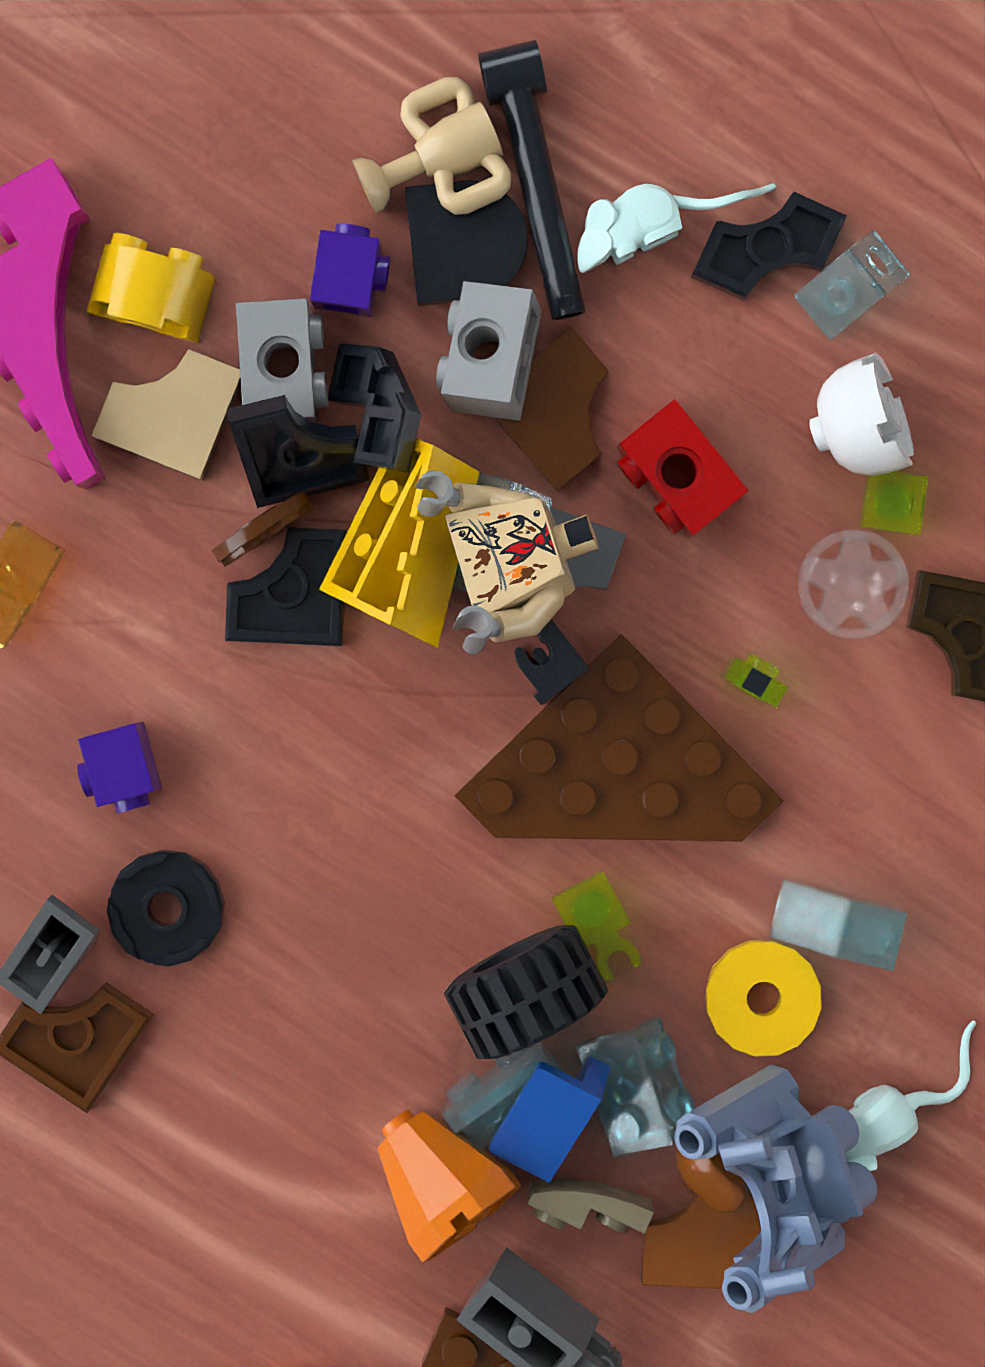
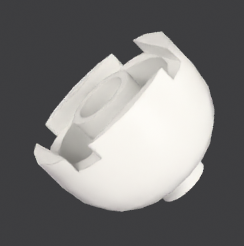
[810,353,914,476]

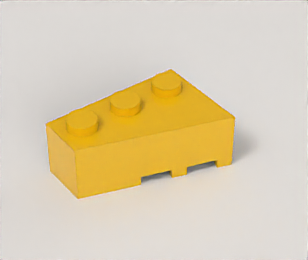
[319,438,480,648]

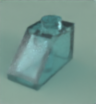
[770,879,907,971]

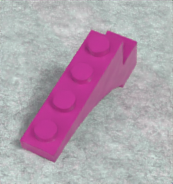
[0,158,106,489]

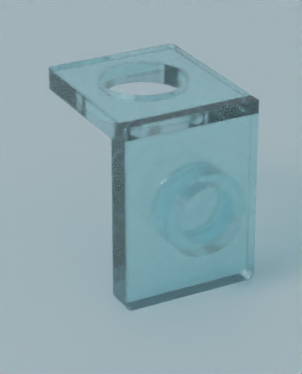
[795,230,910,340]

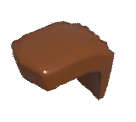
[675,1148,749,1213]

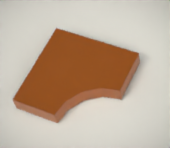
[641,1188,761,1289]

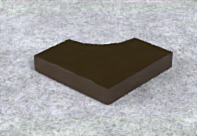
[906,570,985,702]

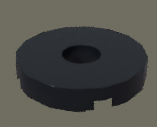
[107,849,225,967]

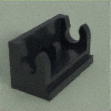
[514,619,589,705]

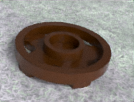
[211,491,314,567]

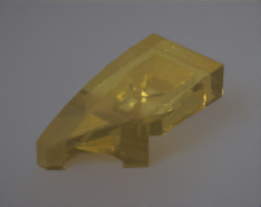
[0,521,66,649]

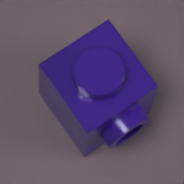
[310,223,390,317]
[77,722,162,814]

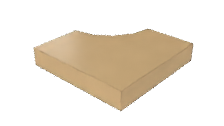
[91,349,241,480]

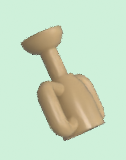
[352,77,511,215]

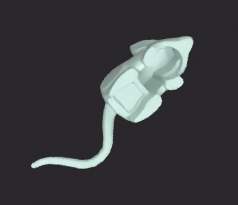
[577,183,776,273]
[845,1020,976,1171]

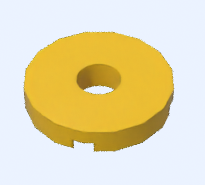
[705,940,822,1057]

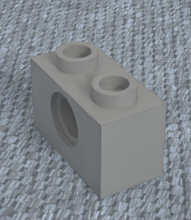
[436,281,542,421]
[236,298,328,423]

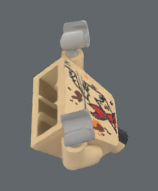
[415,470,599,654]

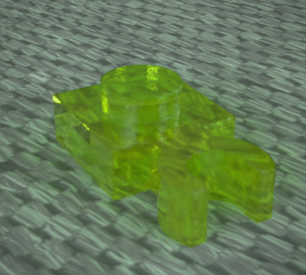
[551,870,641,982]

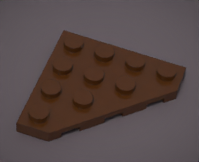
[454,634,784,842]

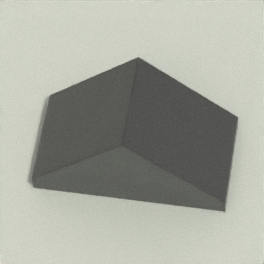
[0,895,100,1014]

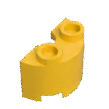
[86,233,216,344]

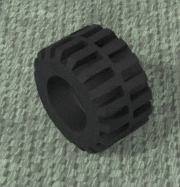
[444,925,608,1059]

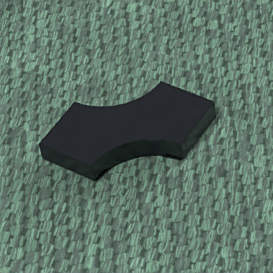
[691,192,847,301]

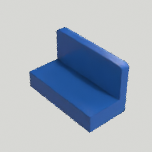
[489,1056,611,1183]

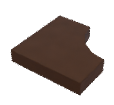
[494,327,609,492]
[0,982,154,1113]

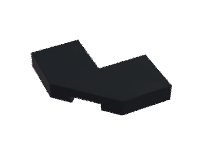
[328,343,421,473]

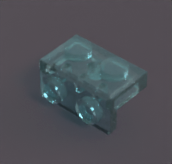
[576,1017,695,1157]
[441,1041,565,1149]

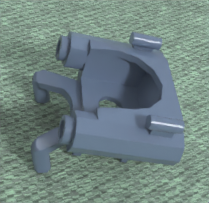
[674,1064,877,1313]

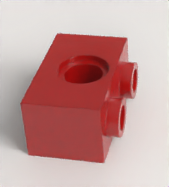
[616,399,749,538]

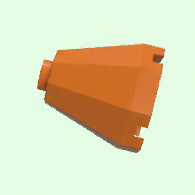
[377,1109,522,1262]

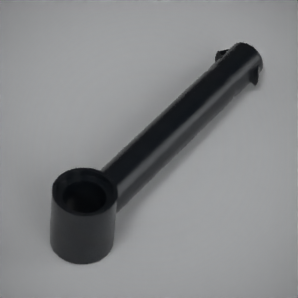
[478,40,586,320]

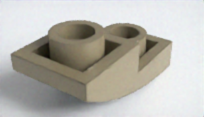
[527,1179,654,1233]

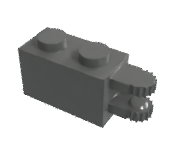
[456,1247,623,1367]

